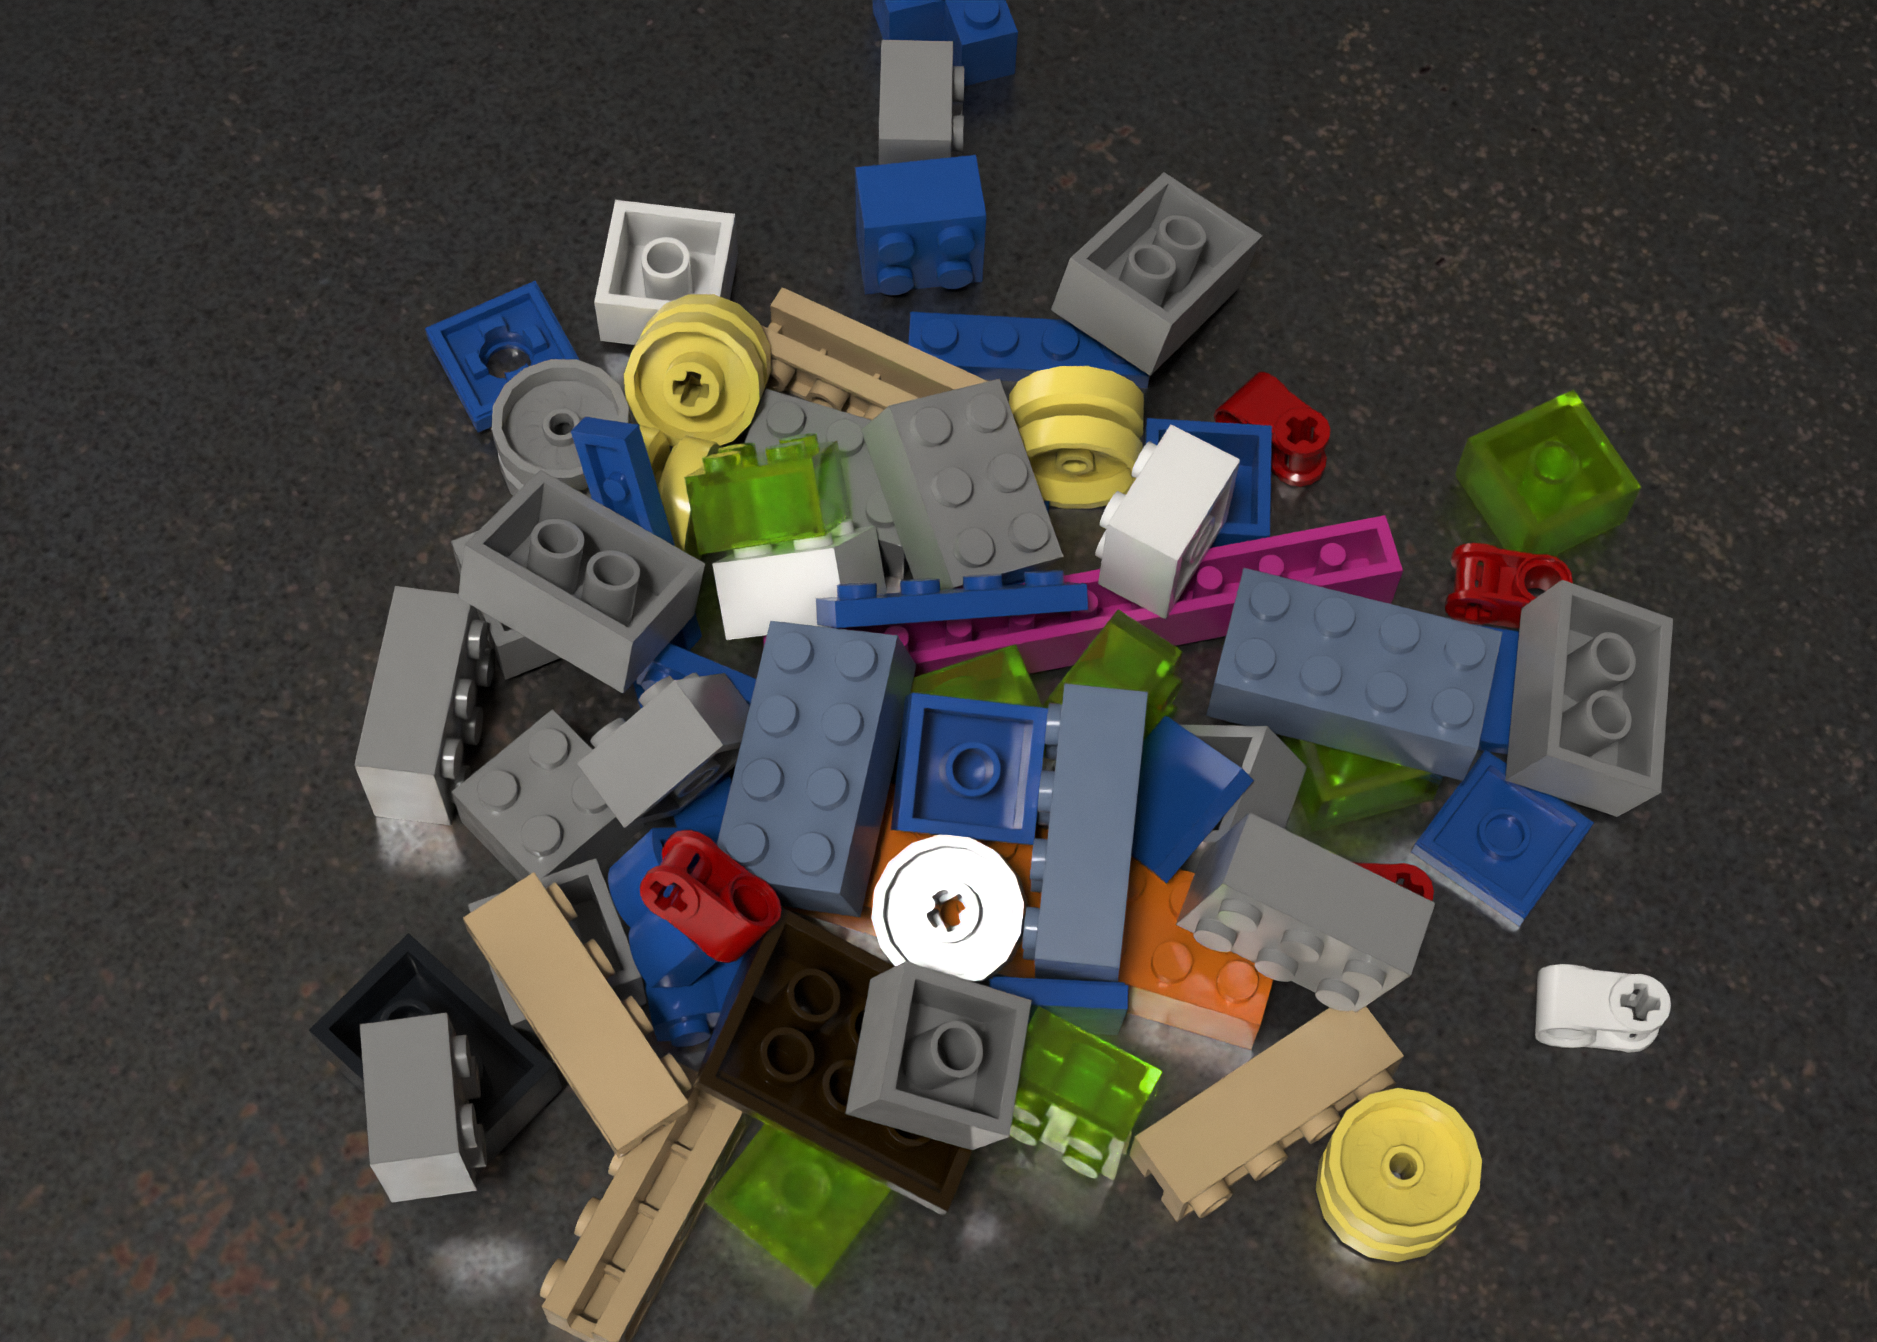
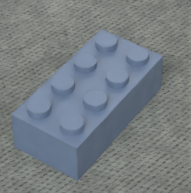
[1206,568,1503,781]
[717,621,916,917]
[1022,683,1148,982]

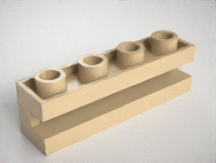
[761,287,987,420]
[463,872,692,1159]
[1129,1006,1404,1222]
[540,1062,753,1342]

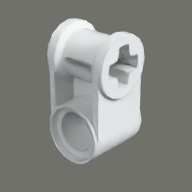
[1535,964,1671,1053]

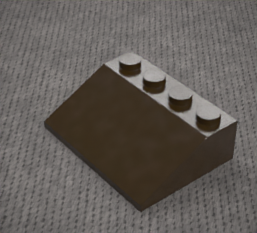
[694,907,972,1215]

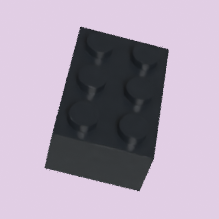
[309,933,562,1176]

